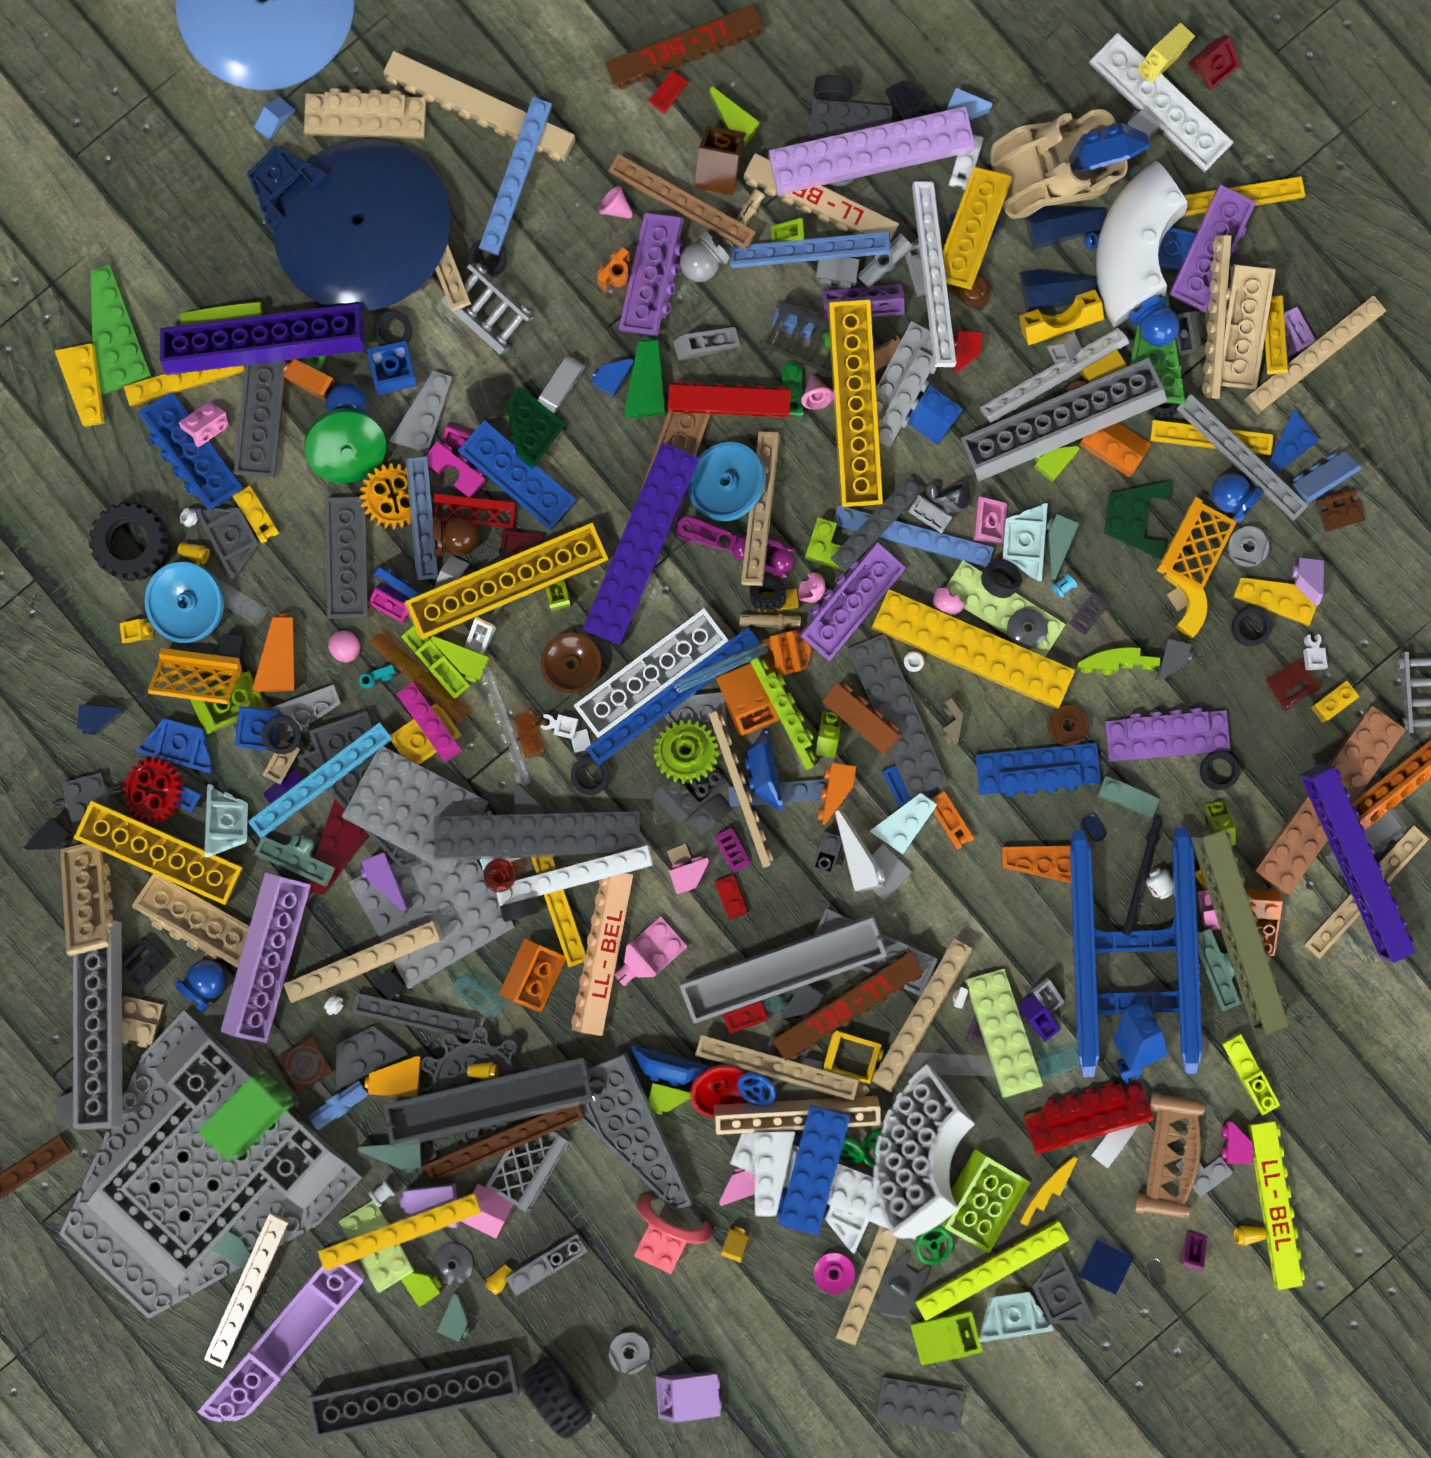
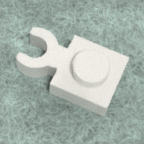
[1303,634,1328,670]
[541,714,579,740]

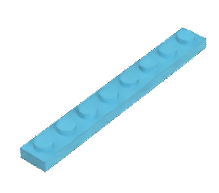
[248,722,392,838]

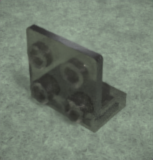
[466,374,516,426]

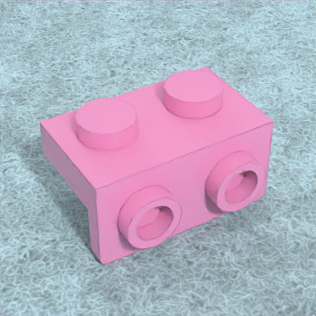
[179,401,229,447]

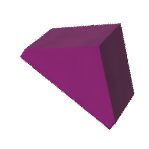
[1178,1231,1207,1270]

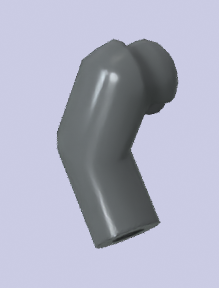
[926,481,944,509]

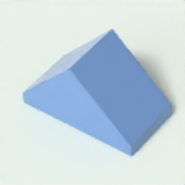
[254,97,296,140]

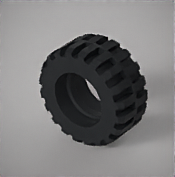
[89,502,171,581]
[520,1357,593,1439]

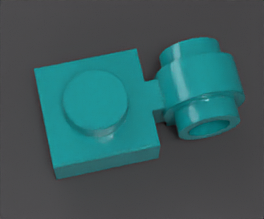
[359,665,398,689]

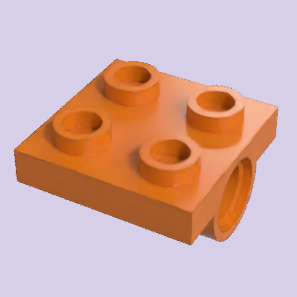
[597,247,630,292]

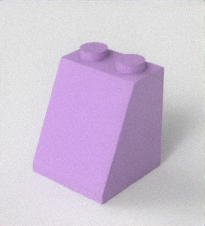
[400,1183,460,1228]
[655,1372,722,1423]

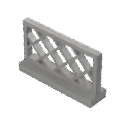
[485,1117,570,1212]

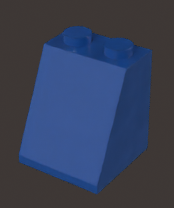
[1113,1000,1168,1072]

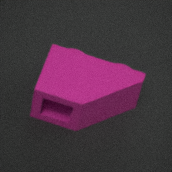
[1221,1121,1253,1164]

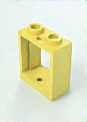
[1137,22,1195,83]

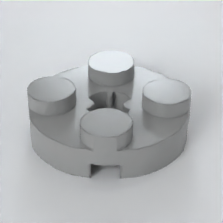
[1227,526,1269,567]
[609,1332,650,1374]

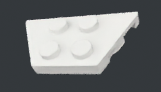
[824,1205,869,1253]

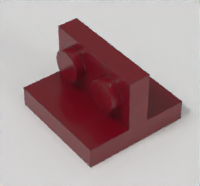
[1187,35,1241,91]

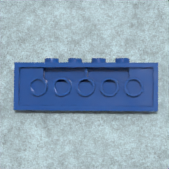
[138,392,243,510]
[975,743,1101,797]

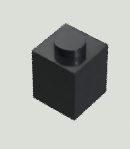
[218,633,246,662]
[373,968,407,1000]

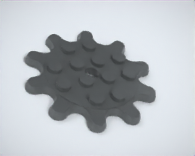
[418,1027,531,1143]

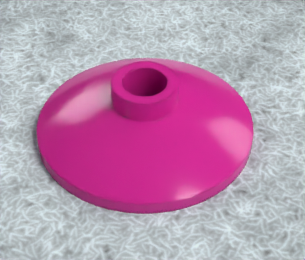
[814,1253,855,1295]

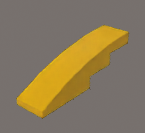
[1018,1156,1077,1226]

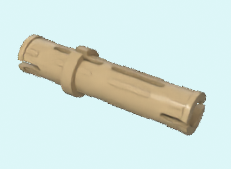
[722,189,765,246]
[740,613,801,630]

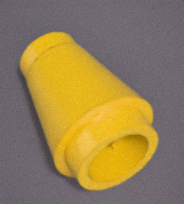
[177,542,209,564]
[467,1062,499,1081]
[1234,1225,1266,1246]
[484,1264,513,1296]

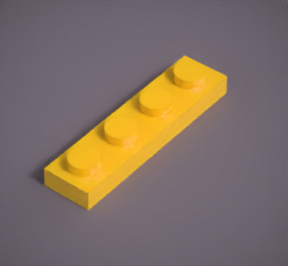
[1265,295,1288,374]

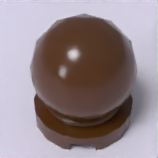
[433,516,480,557]

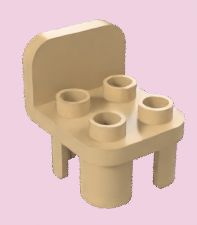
[990,109,1128,219]

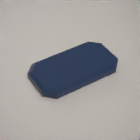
[1082,814,1107,842]

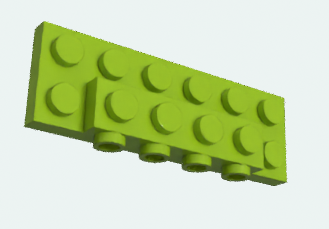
[750,657,817,770]

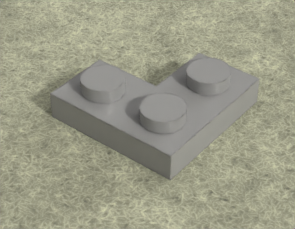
[1175,1156,1233,1197]

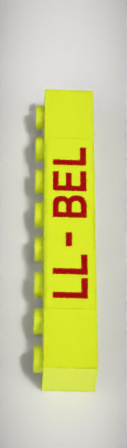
[1247,1121,1305,1290]
[915,1220,1069,1321]

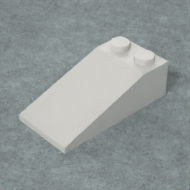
[835,811,886,892]

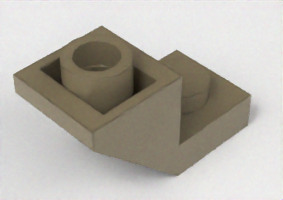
[942,698,963,746]

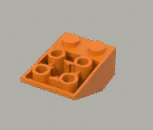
[716,663,779,736]
[817,763,856,825]
[1244,888,1283,956]

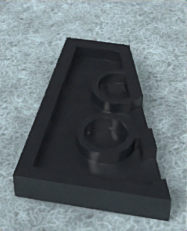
[885,81,936,121]

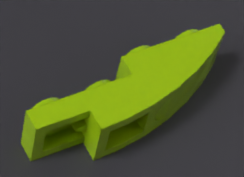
[1076,647,1160,675]

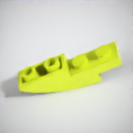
[1221,1033,1280,1116]

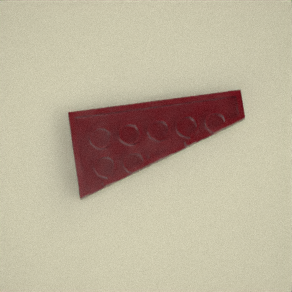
[306,799,369,895]

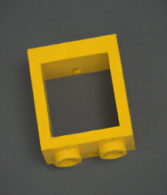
[822,1030,884,1084]

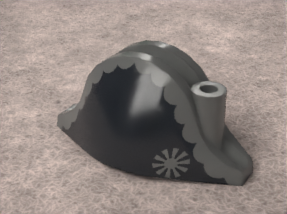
[933,475,971,514]

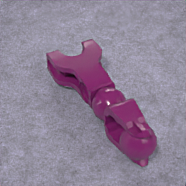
[675,517,796,579]

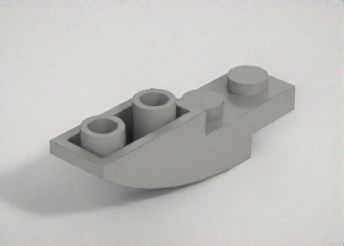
[505,1234,587,1296]

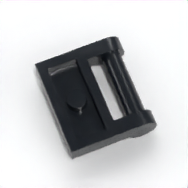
[122,936,170,991]

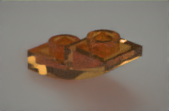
[513,712,545,759]

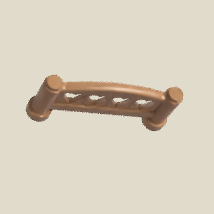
[1135,1090,1205,1218]

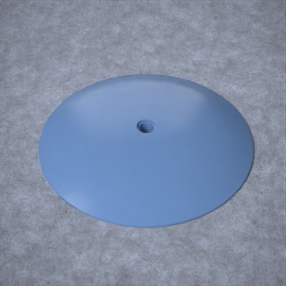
[175,0,354,90]

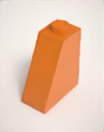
[283,359,337,402]

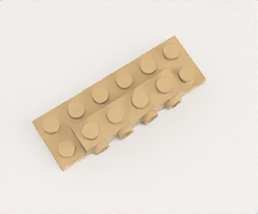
[304,88,426,139]
[1220,264,1276,389]
[60,843,114,956]
[132,874,250,968]

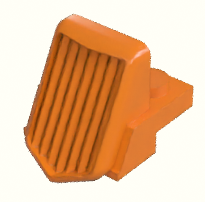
[758,629,812,676]

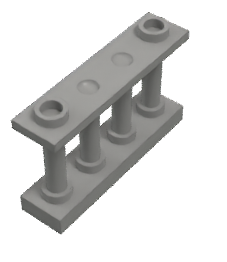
[441,263,535,355]
[1398,652,1431,734]

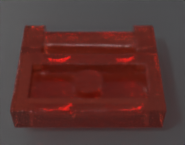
[1265,659,1320,711]

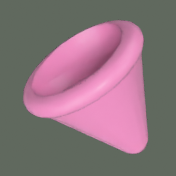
[598,186,633,218]
[801,375,834,409]

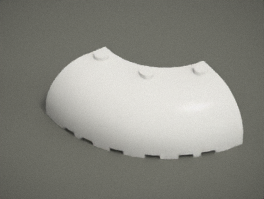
[1096,161,1187,328]
[874,1064,975,1238]

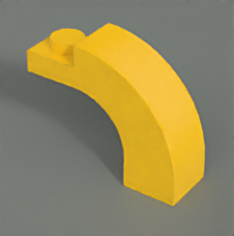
[1163,569,1207,639]

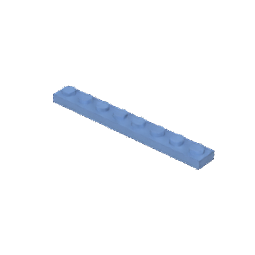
[479,97,552,256]
[730,232,890,268]
[834,505,994,567]

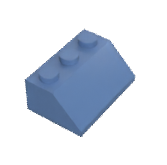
[1290,452,1362,504]

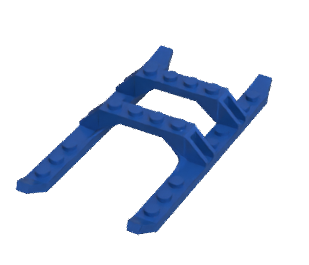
[1070,827,1202,1077]

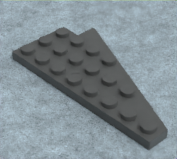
[297,711,421,871]
[579,1053,694,1211]

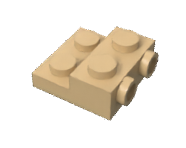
[122,996,164,1048]

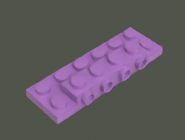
[1168,185,1256,312]
[619,213,684,336]
[799,542,906,661]
[1104,708,1230,762]

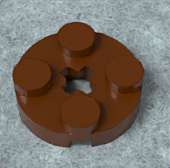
[1048,705,1089,746]

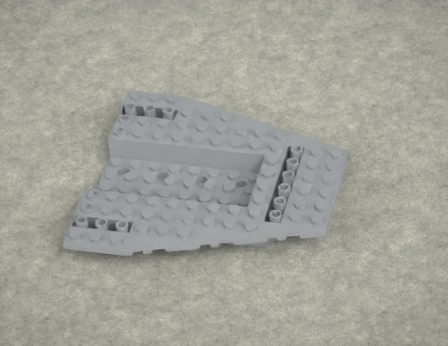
[59,1010,363,1319]

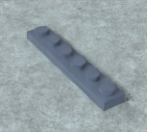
[405,457,438,580]
[728,779,851,807]

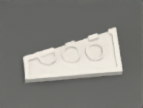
[753,1132,795,1216]

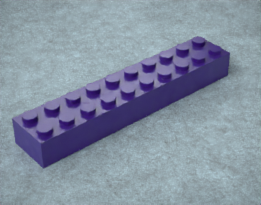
[160,303,365,375]
[583,442,700,646]
[1299,764,1416,963]

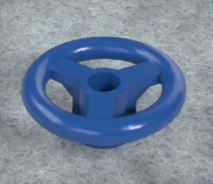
[737,1072,776,1106]

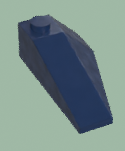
[1024,206,1107,250]
[1019,269,1101,312]

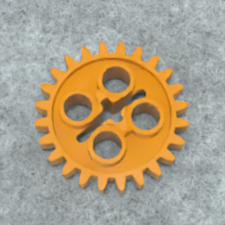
[359,463,411,530]

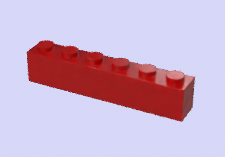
[668,382,791,418]

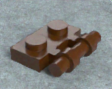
[1316,488,1365,533]

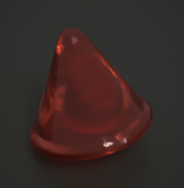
[483,858,516,893]

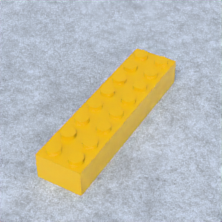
[74,801,244,905]

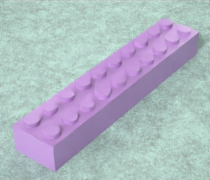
[768,106,975,195]

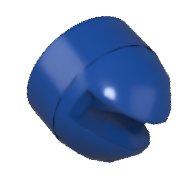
[1084,233,1099,250]

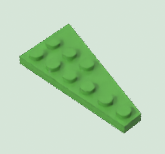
[91,264,152,396]
[1130,289,1186,405]

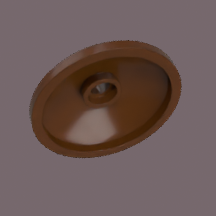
[540,633,602,694]

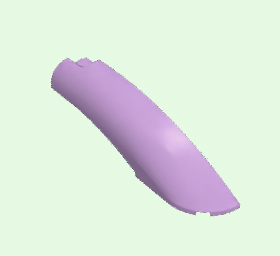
[198,1261,365,1422]

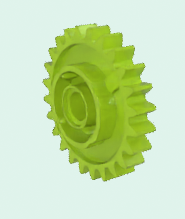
[654,719,719,784]

